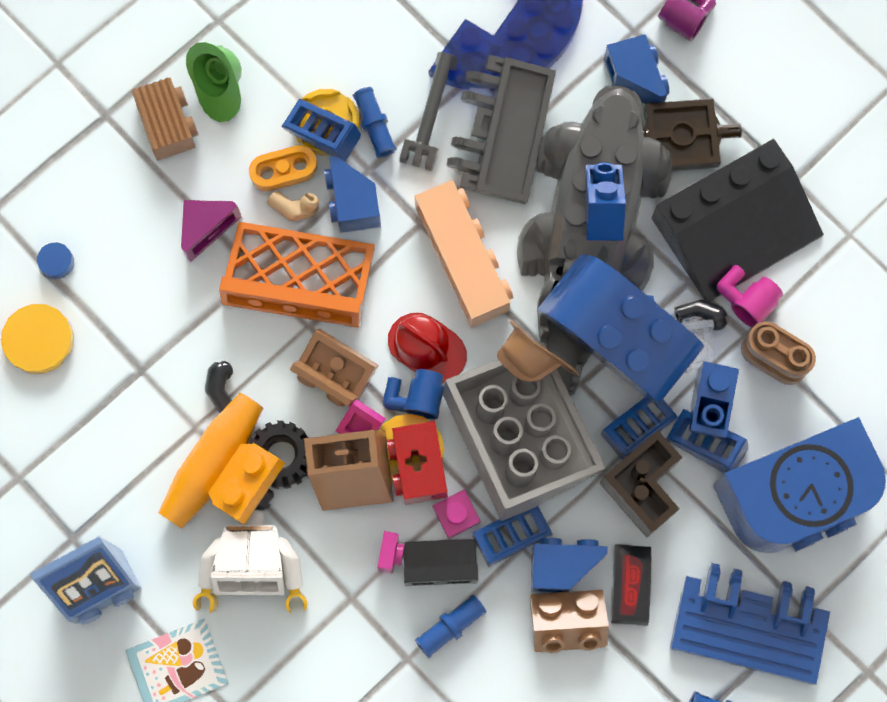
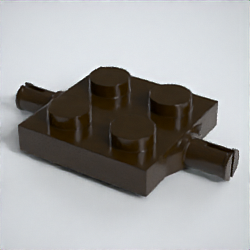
[644,99,742,171]

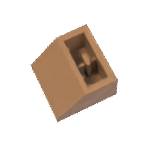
[304,430,394,511]

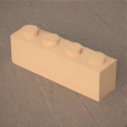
[414,180,513,328]

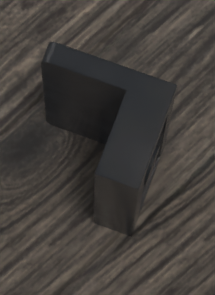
[404,539,478,586]

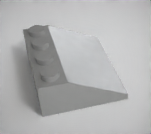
[443,342,606,521]

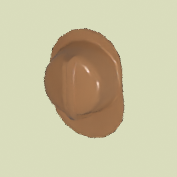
[497,320,579,382]

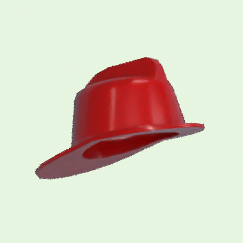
[388,313,467,383]

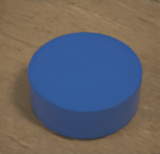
[37,242,74,279]

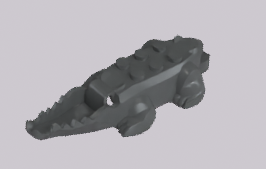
[517,85,672,397]

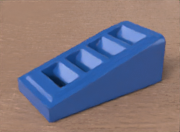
[282,98,361,162]
[601,398,678,460]
[666,409,748,473]
[472,506,553,567]

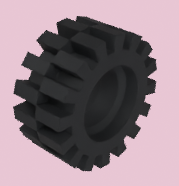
[249,420,309,489]

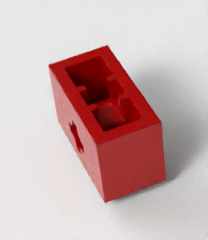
[387,421,448,505]

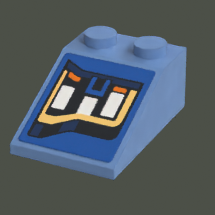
[30,536,141,625]

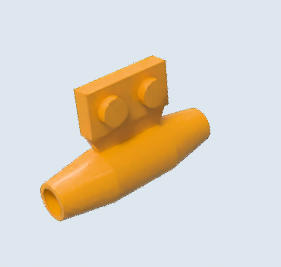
[158,393,285,529]

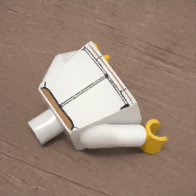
[192,510,307,613]

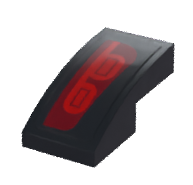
[611,544,651,626]

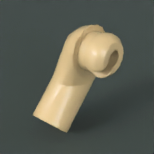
[267,190,319,221]

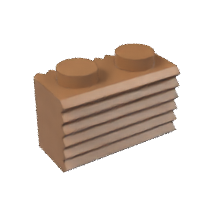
[132,77,198,161]

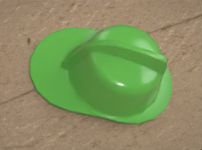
[186,42,242,122]

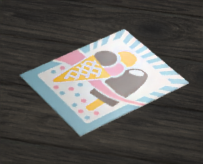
[126,618,229,702]

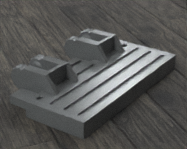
[446,55,556,204]

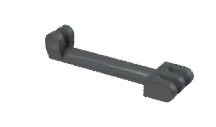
[399,52,458,171]

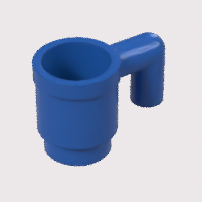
[382,369,444,420]

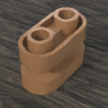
[741,322,816,385]

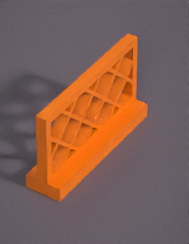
[219,222,375,328]

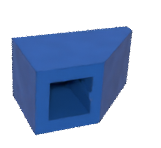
[603,34,670,104]
[324,156,381,233]
[585,162,626,241]
[690,361,739,439]
[531,538,608,593]

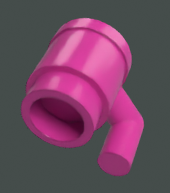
[717,265,783,328]

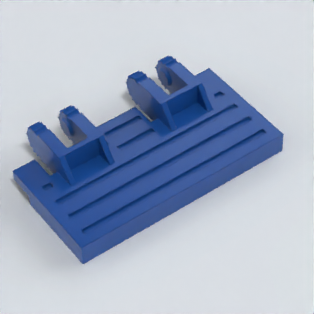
[669,563,830,685]

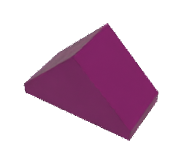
[181,200,242,262]

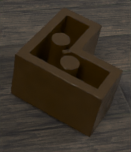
[599,430,683,538]

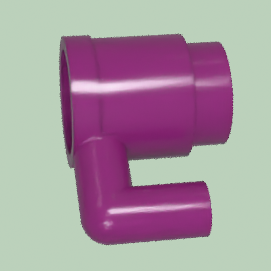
[658,0,716,42]

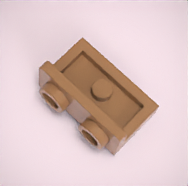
[290,329,379,406]
[530,590,609,653]

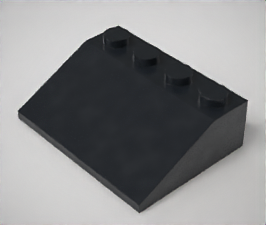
[651,138,824,302]

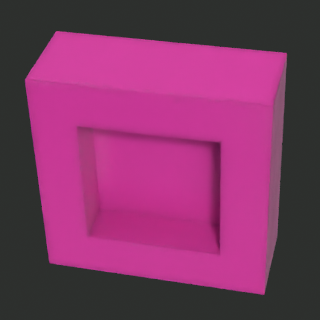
[335,399,386,434]
[432,489,481,539]
[377,531,405,574]

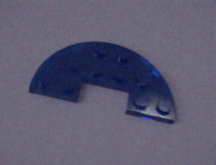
[429,0,583,91]

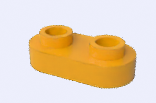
[249,145,318,191]

